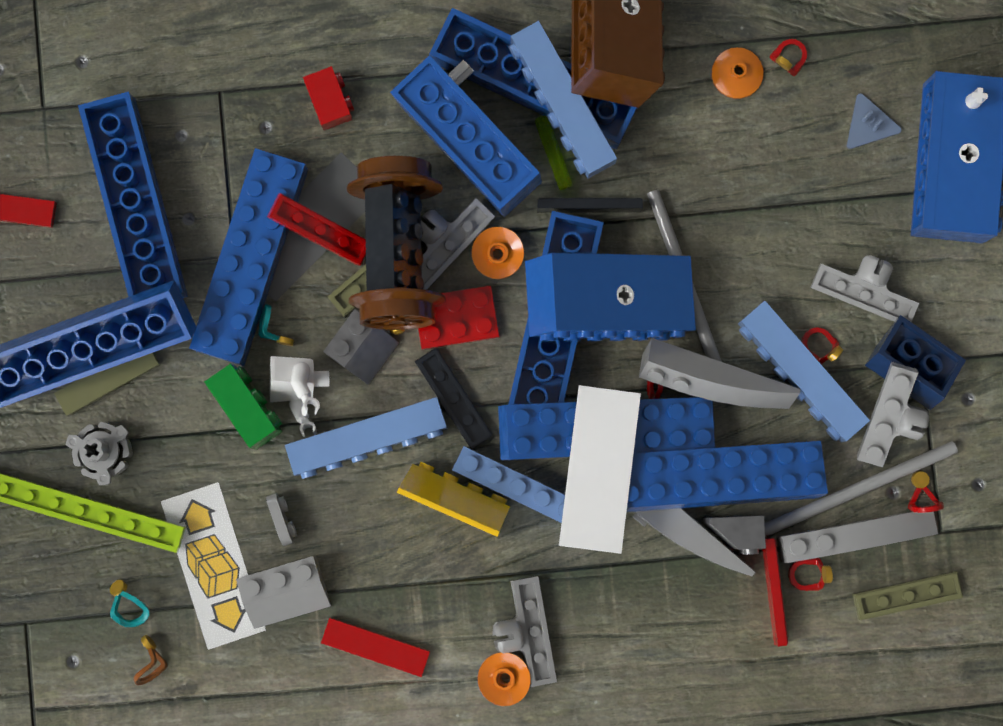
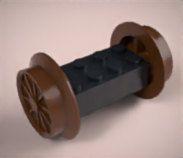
[347,156,446,330]

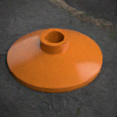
[711,47,763,99]
[472,227,524,279]
[478,652,531,706]

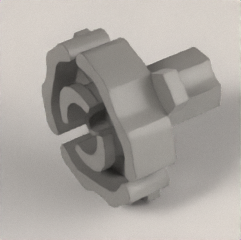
[65,422,133,485]

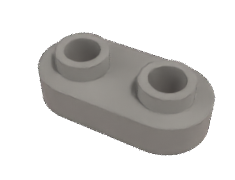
[266,493,297,546]

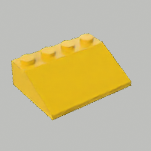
[397,461,510,537]

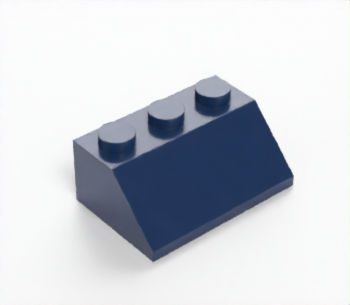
[865,315,966,410]

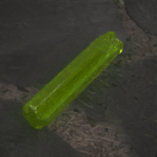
[535,115,572,190]

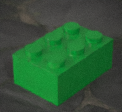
[204,363,283,450]

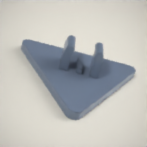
[846,93,901,149]

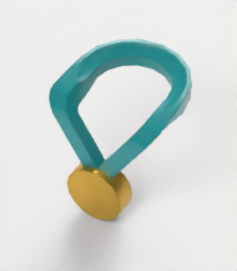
[258,304,294,346]
[110,580,149,627]

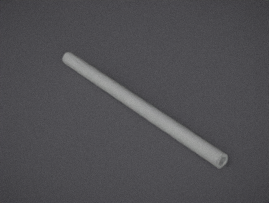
[647,189,722,362]
[764,441,958,537]

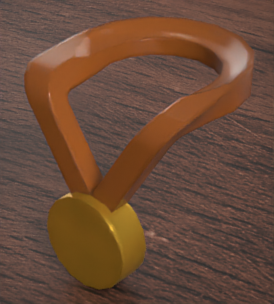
[133,634,167,686]

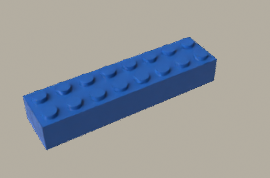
[429,8,637,150]
[78,91,188,298]
[189,148,308,366]
[508,211,604,405]
[0,280,197,408]
[498,397,715,460]
[626,441,828,512]

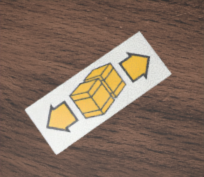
[161,482,266,650]

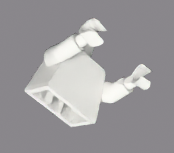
[269,356,329,437]

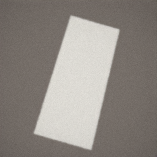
[559,385,641,554]

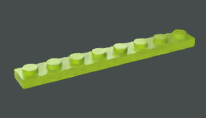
[0,473,186,553]

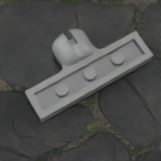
[421,198,495,290]
[810,255,919,322]
[857,362,929,467]
[493,576,557,687]

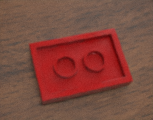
[418,285,499,350]

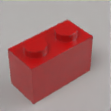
[303,66,354,130]

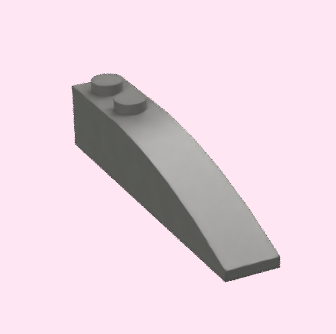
[639,338,800,409]
[632,508,755,576]
[777,512,938,563]

